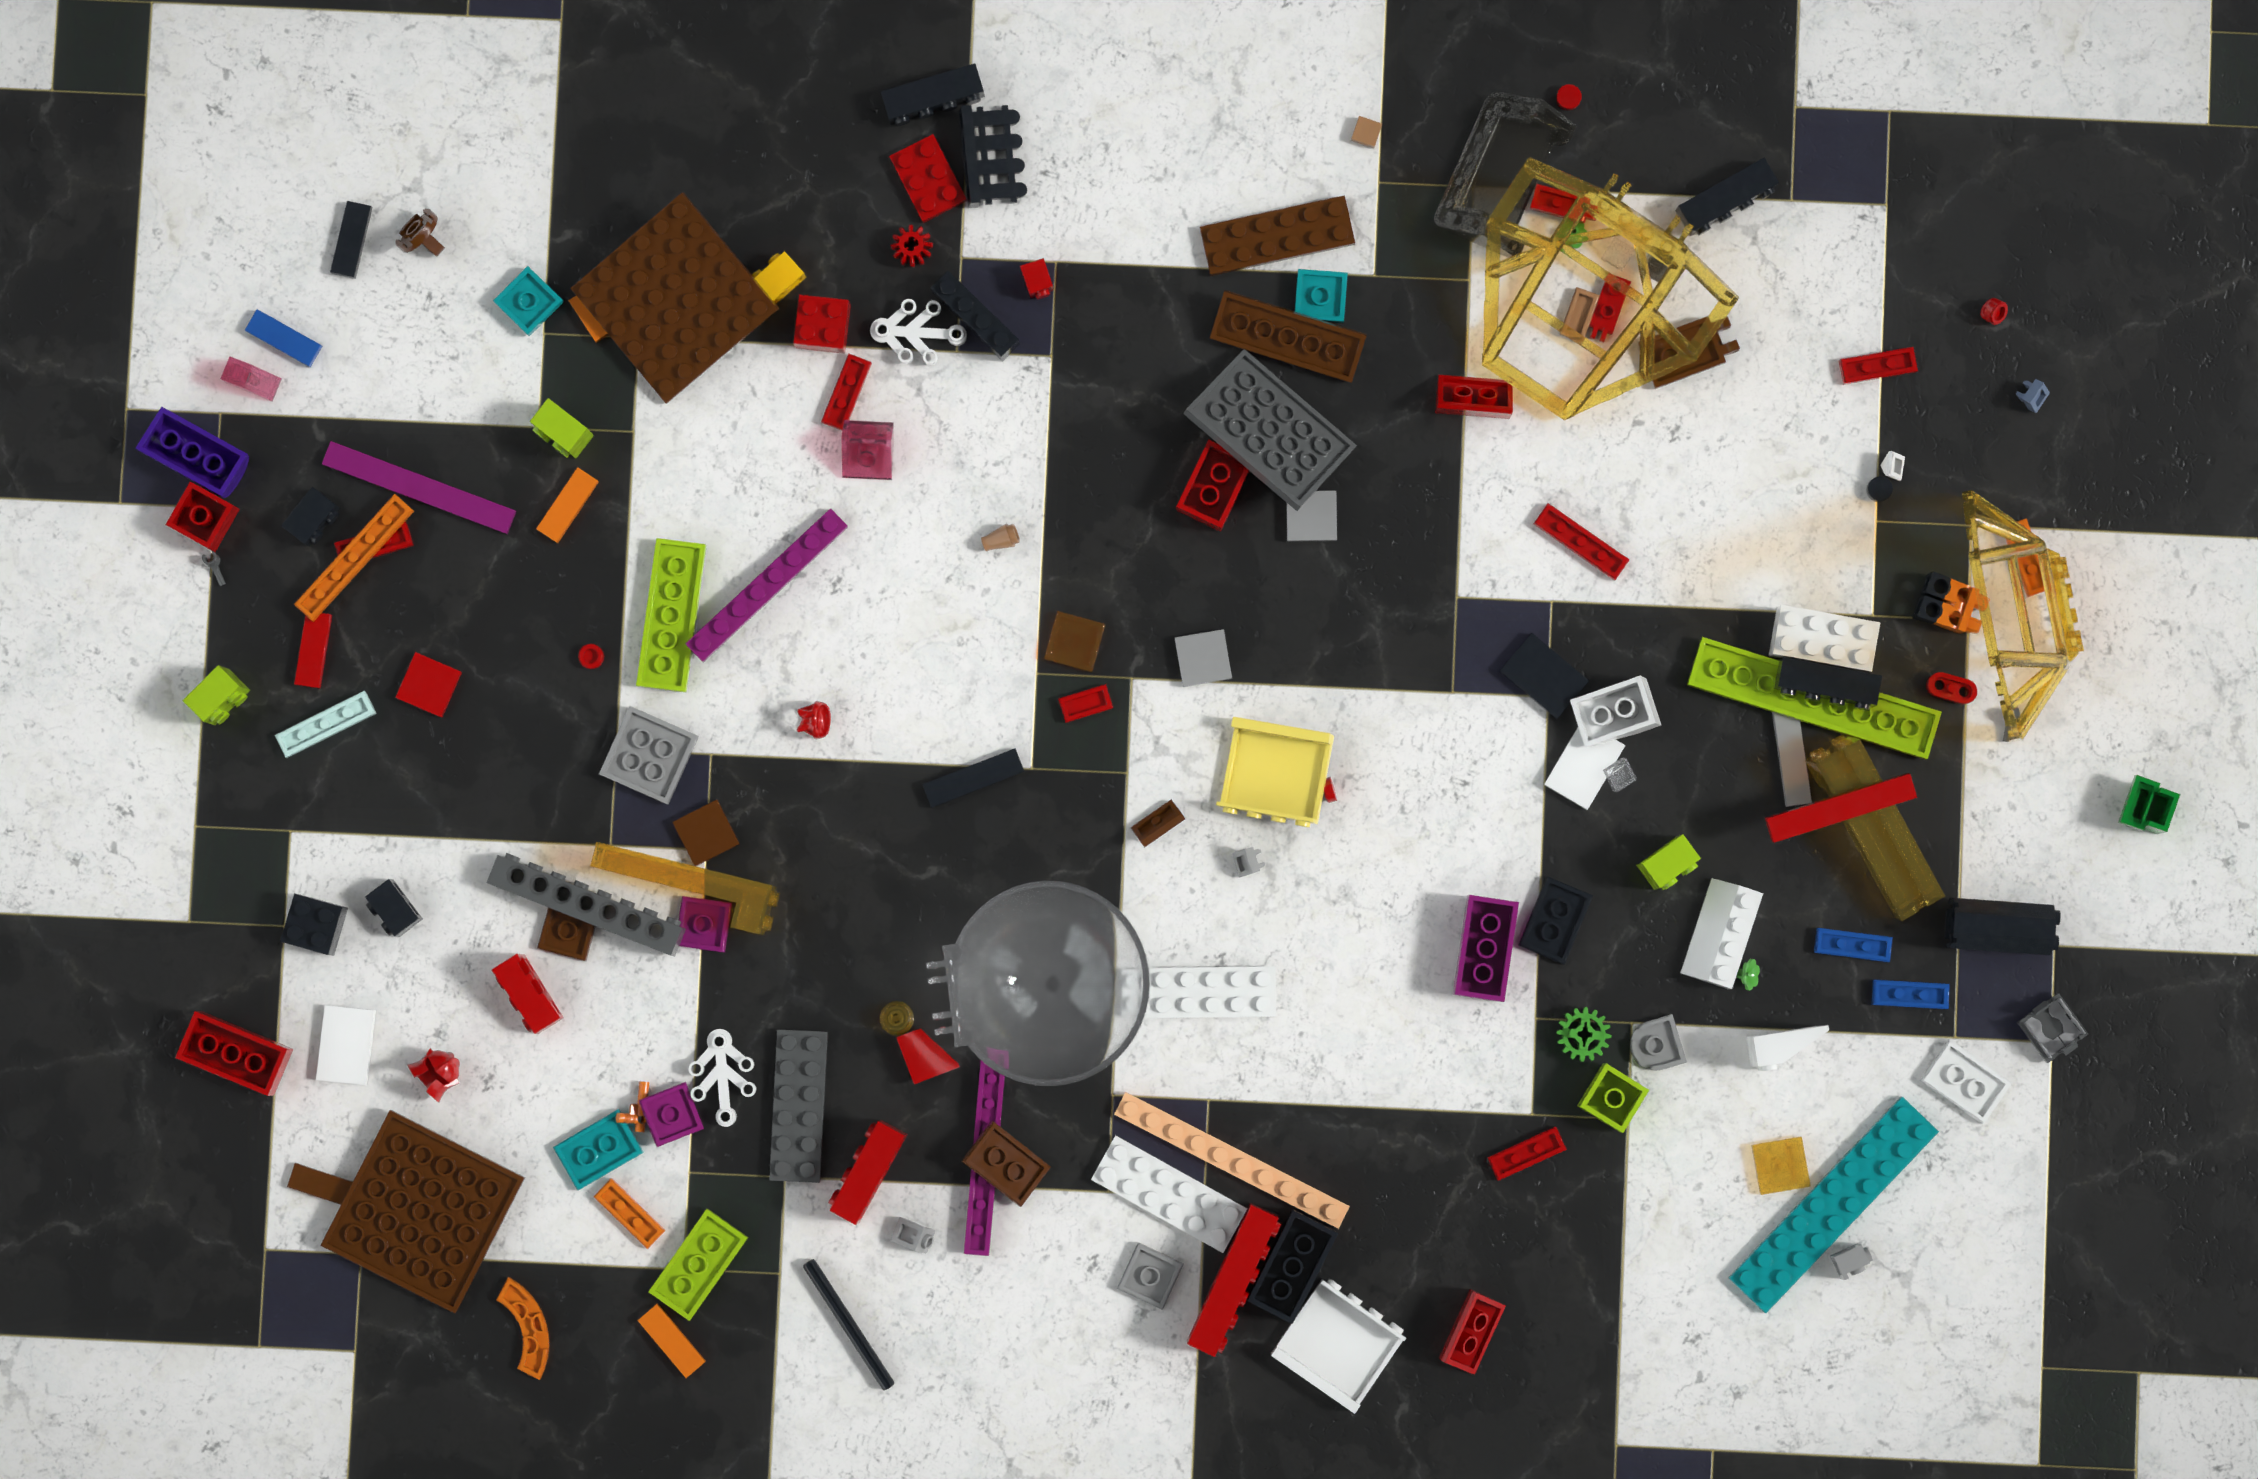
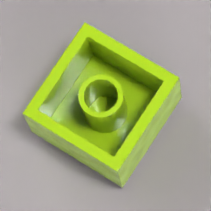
[529,398,594,459]
[182,665,250,725]
[1636,834,1701,890]
[1577,1063,1649,1133]

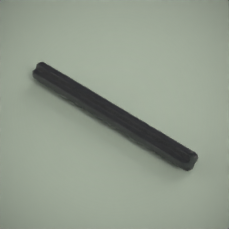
[803,1259,894,1391]

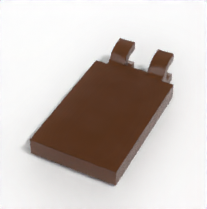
[1638,316,1740,389]

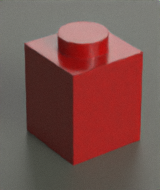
[1020,258,1054,299]

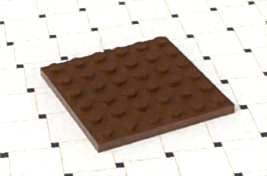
[571,192,779,404]
[320,1110,526,1313]

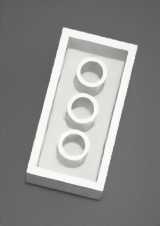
[1769,605,1880,673]

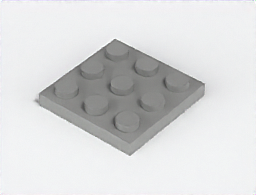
[599,706,699,804]

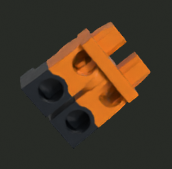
[1912,571,1990,634]

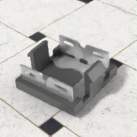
[2017,993,2088,1063]

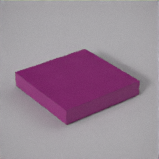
[679,896,732,953]
[639,1082,704,1147]

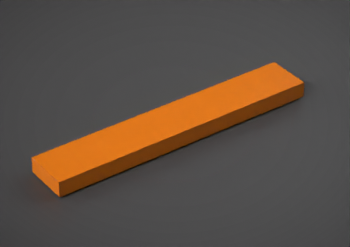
[294,494,414,622]

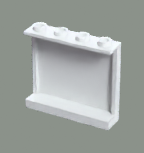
[1271,1278,1406,1414]

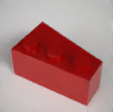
[491,954,564,1034]

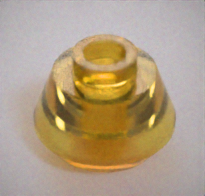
[880,1001,914,1036]

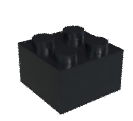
[280,893,348,956]

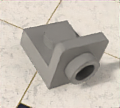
[890,1217,935,1254]

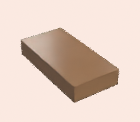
[1559,287,1600,343]

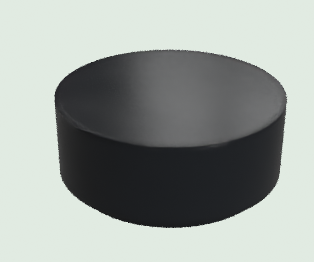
[1866,476,1893,502]

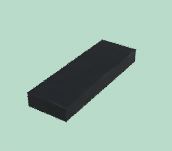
[330,201,373,279]

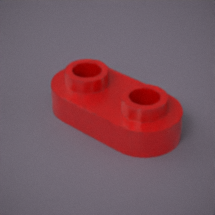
[1926,672,1978,704]

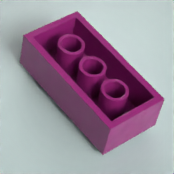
[1453,895,1519,1002]

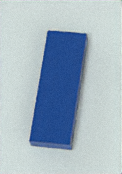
[245,309,323,367]
[1814,928,1893,962]
[1872,980,1950,1009]

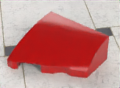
[896,1028,960,1084]

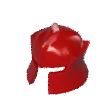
[407,1048,460,1103]

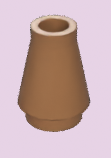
[981,523,1020,551]

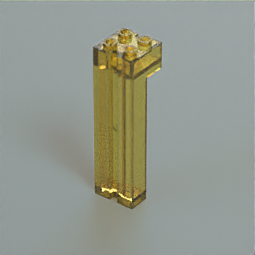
[1805,735,1945,921]
[590,842,780,936]

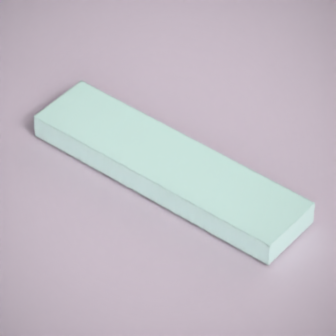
[275,691,377,758]

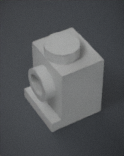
[1830,1243,1873,1280]

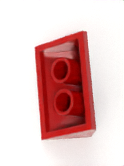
[1435,375,1513,419]
[1439,1289,1506,1375]

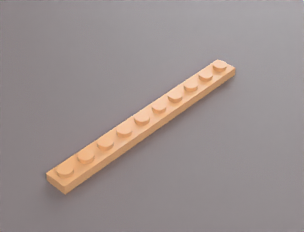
[1114,1092,1350,1229]

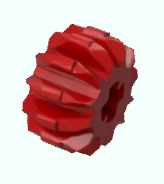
[891,225,933,268]

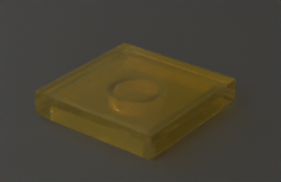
[1751,1136,1811,1195]

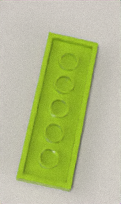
[636,538,707,693]

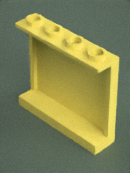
[1216,717,1334,828]

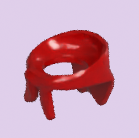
[797,701,831,739]

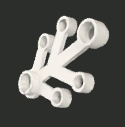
[870,299,967,365]
[688,1029,756,1127]

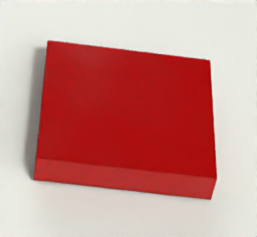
[395,652,462,717]

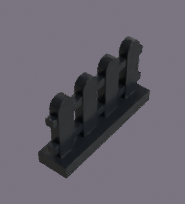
[959,105,1027,208]

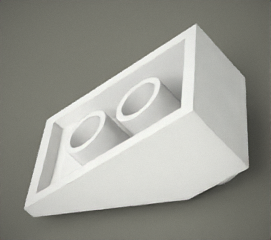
[1570,676,1661,747]
[1746,1025,1829,1071]

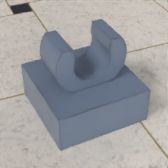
[2016,379,2050,413]

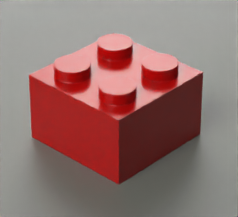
[794,295,851,354]
[165,481,240,552]

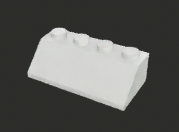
[1680,878,1763,989]

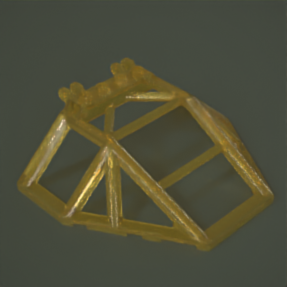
[1482,157,1739,421]
[1962,490,2084,742]

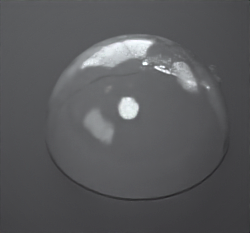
[926,881,1151,1086]

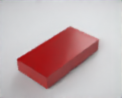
[1058,684,1113,723]

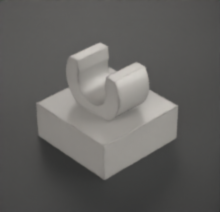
[1232,847,1265,878]

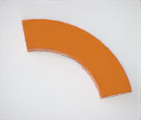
[496,1277,549,1380]

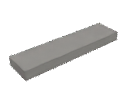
[1772,712,1812,807]

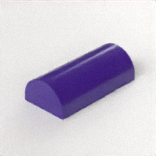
[135,406,249,498]

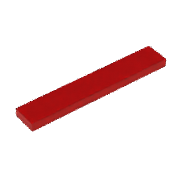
[1765,773,1917,843]

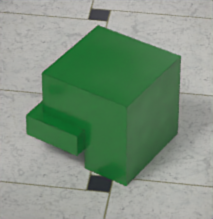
[2118,775,2181,834]

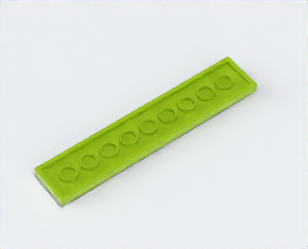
[1687,637,1942,760]

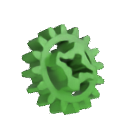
[1556,1007,1612,1062]

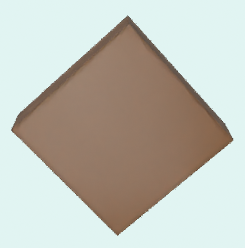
[1351,116,1383,148]

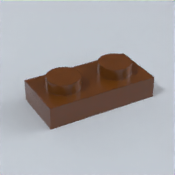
[1131,799,1185,848]

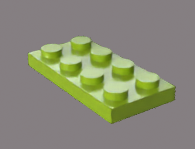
[649,1208,748,1321]

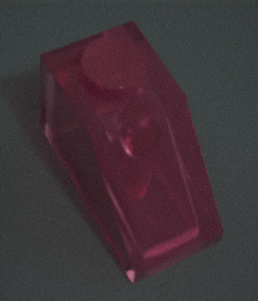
[220,356,282,402]

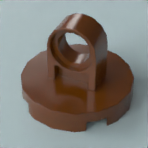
[395,209,445,257]

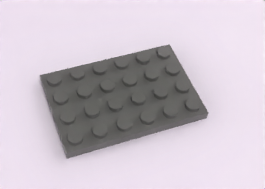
[1183,349,1357,511]

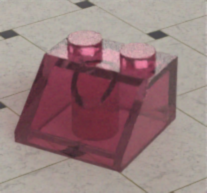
[841,420,894,480]

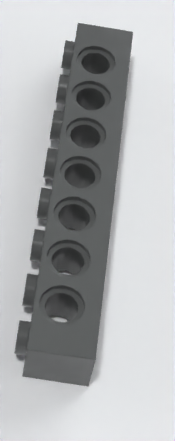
[486,853,686,957]

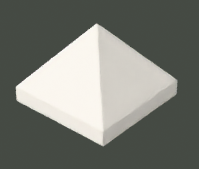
[1880,451,1905,481]

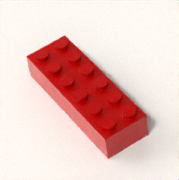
[1187,1203,1281,1357]

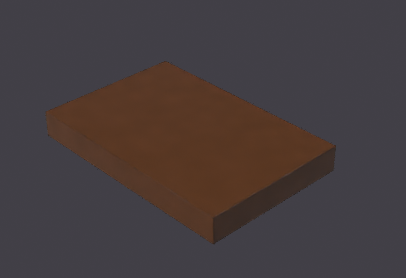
[961,1121,1051,1207]

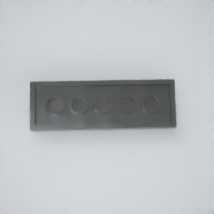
[769,1030,828,1183]

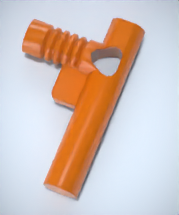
[616,1081,649,1132]

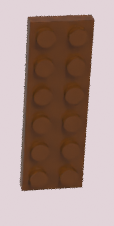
[1200,195,1355,276]
[1210,290,1367,383]

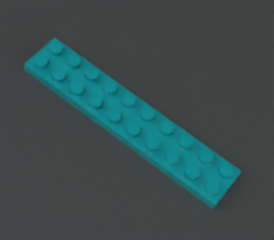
[1728,1096,1939,1313]

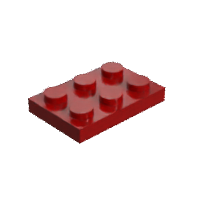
[889,134,967,223]

